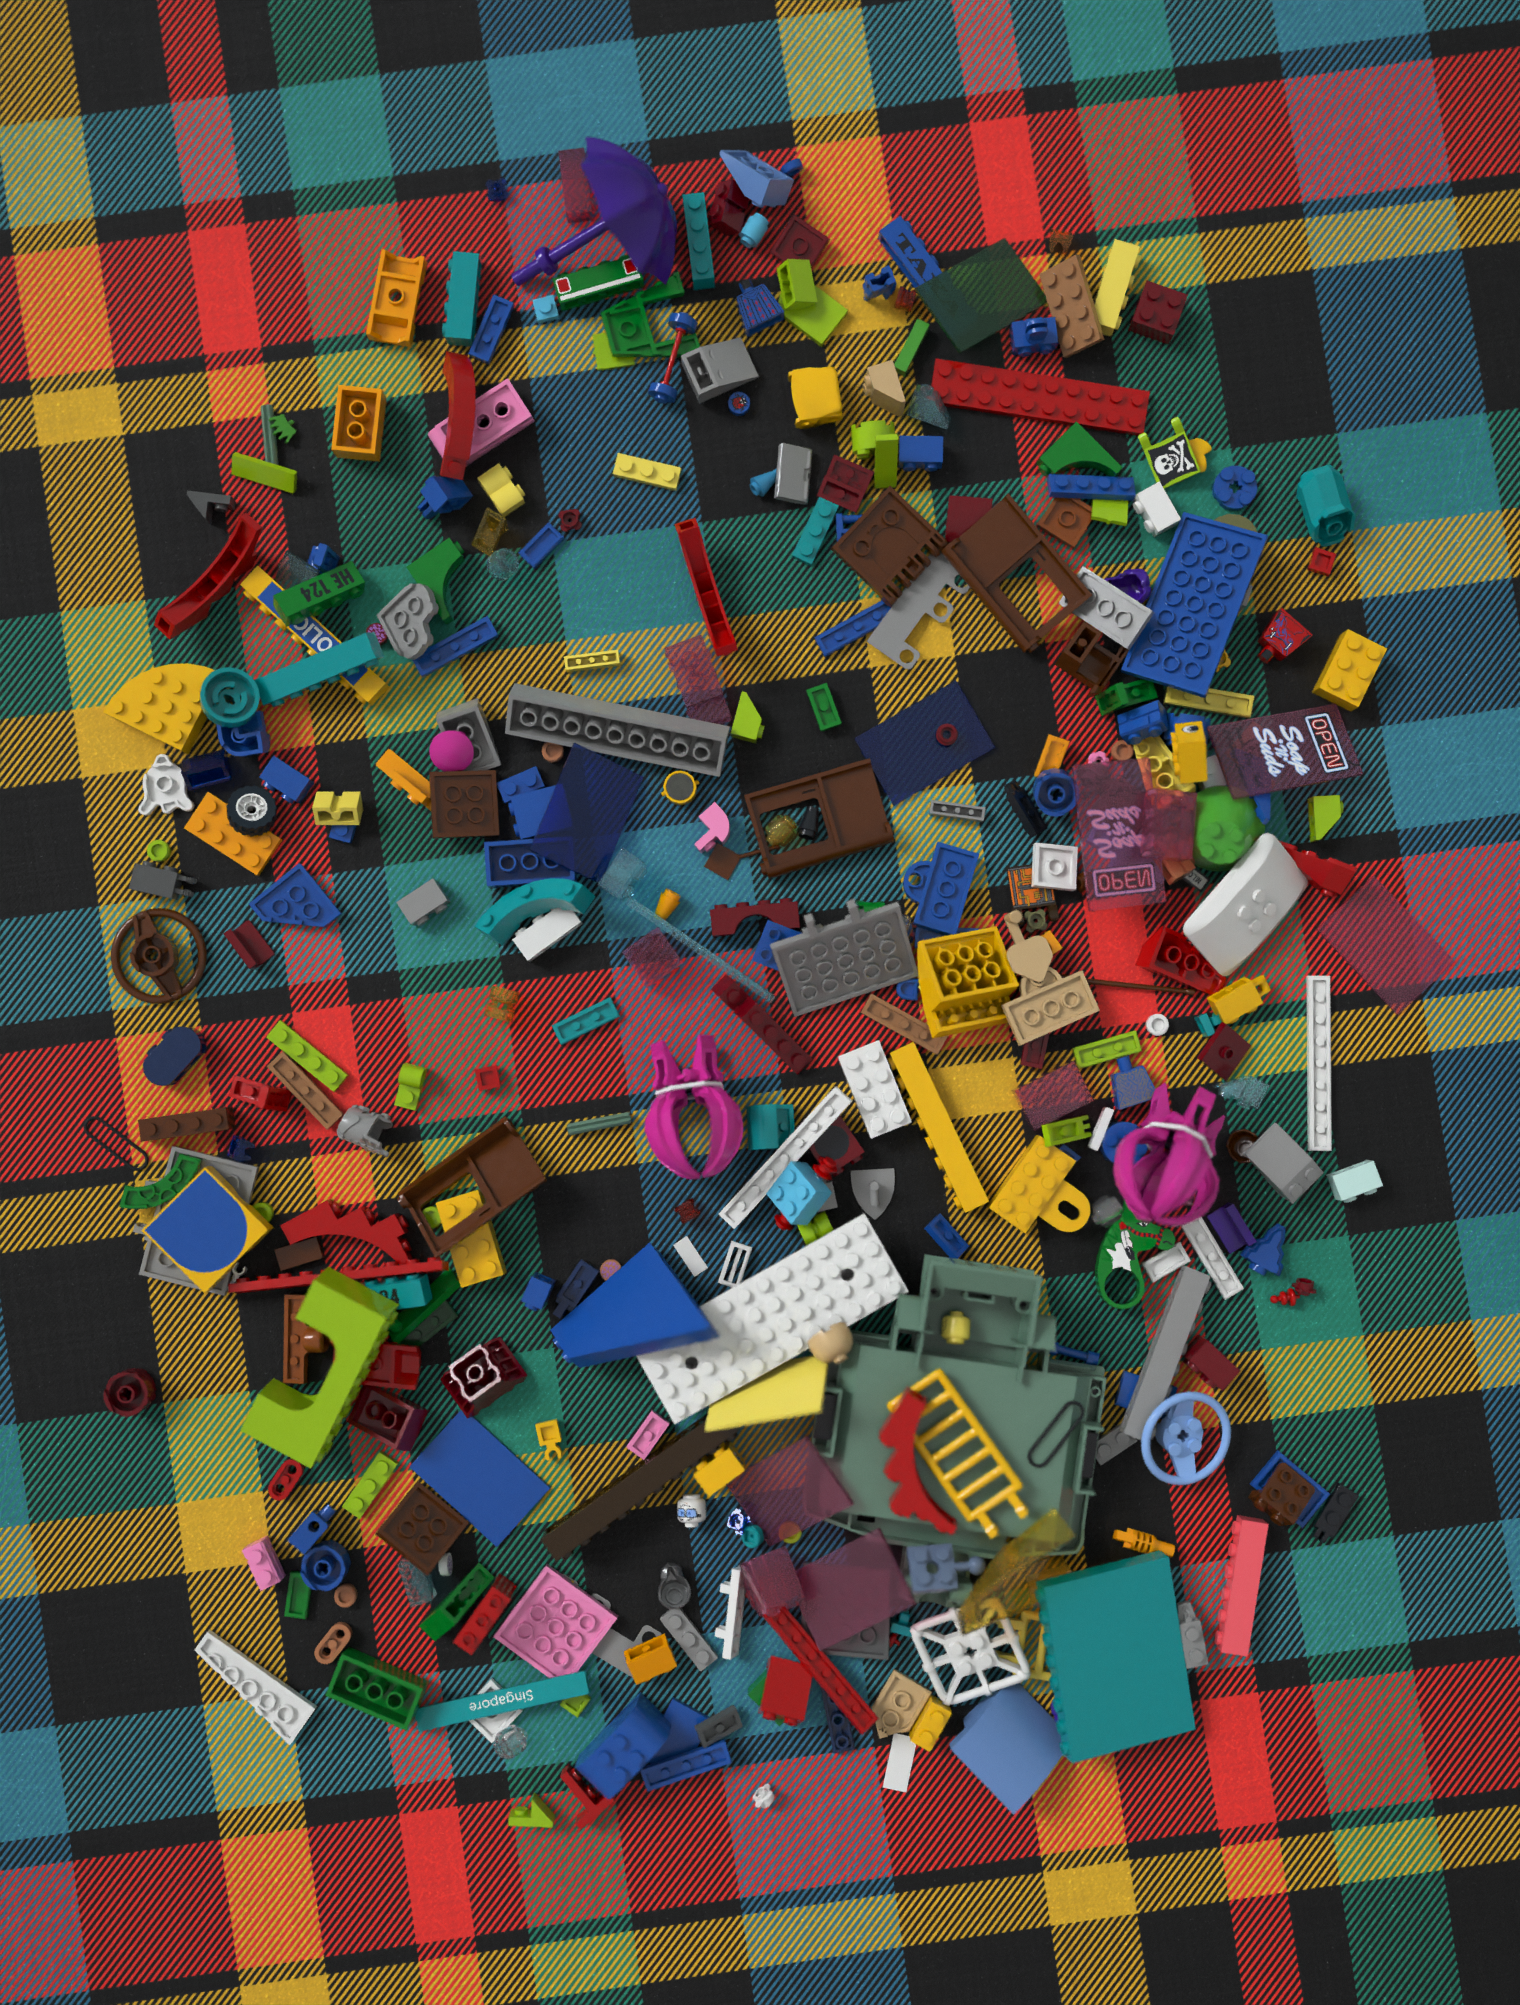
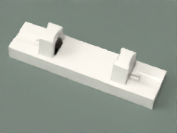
[715,1565,748,1660]

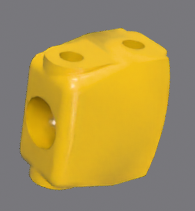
[788,367,843,429]

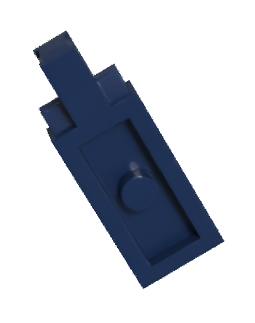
[553,1259,600,1318]

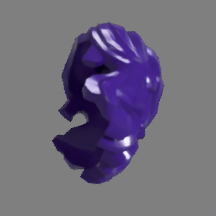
[1104,569,1151,604]

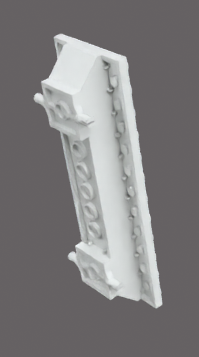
[636,1213,909,1424]

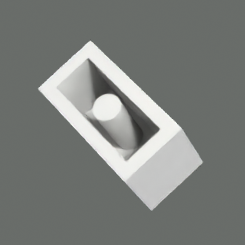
[1133,481,1181,537]

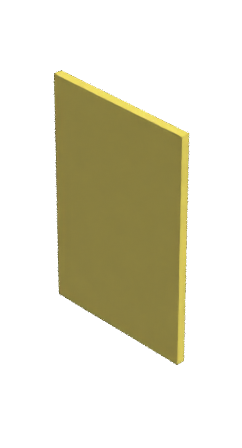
[705,1355,829,1432]

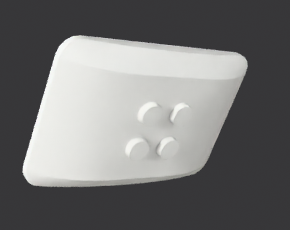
[1183,833,1308,976]

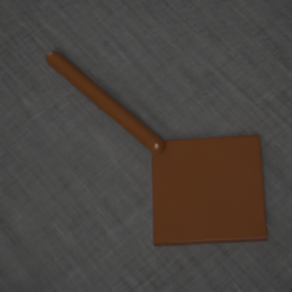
[704,843,779,880]

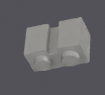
[396,878,451,926]

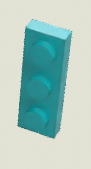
[792,497,839,566]

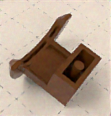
[1055,622,1129,697]

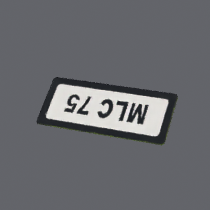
[1182,869,1210,892]

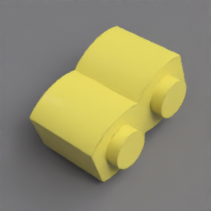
[477,463,525,518]

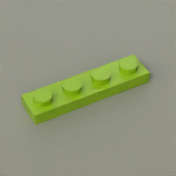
[266,1020,349,1092]

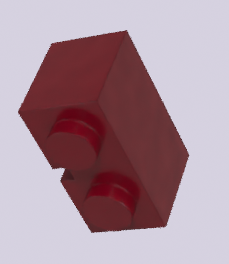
[708,179,749,236]

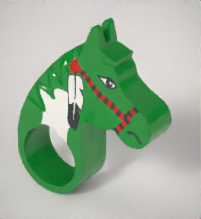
[1095,1200,1175,1309]

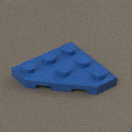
[249,863,342,928]

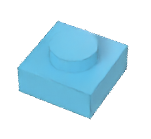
[532,295,559,324]

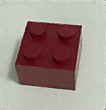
[1128,280,1188,344]
[1183,1335,1241,1391]

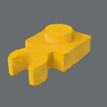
[535,1419,562,1461]

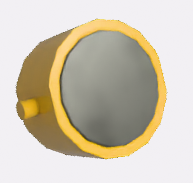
[661,771,699,805]

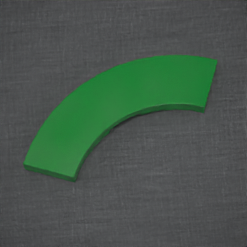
[119,1154,203,1209]

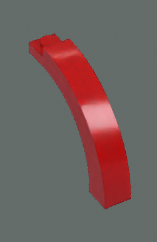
[440,351,476,480]

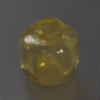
[765,814,797,847]

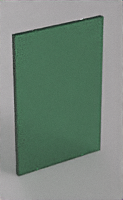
[915,238,1047,354]

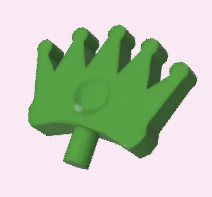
[268,414,296,444]

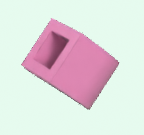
[694,802,730,853]

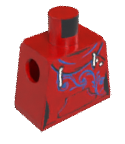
[1258,607,1313,664]

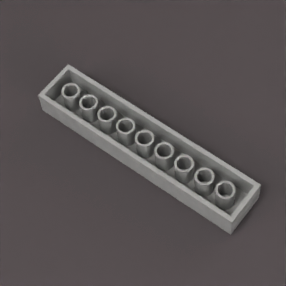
[505,683,730,777]

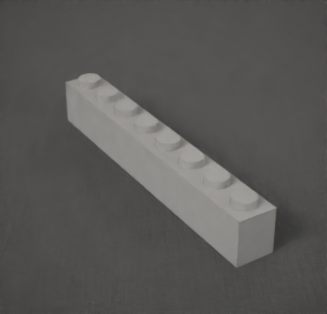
[1119,1266,1211,1440]

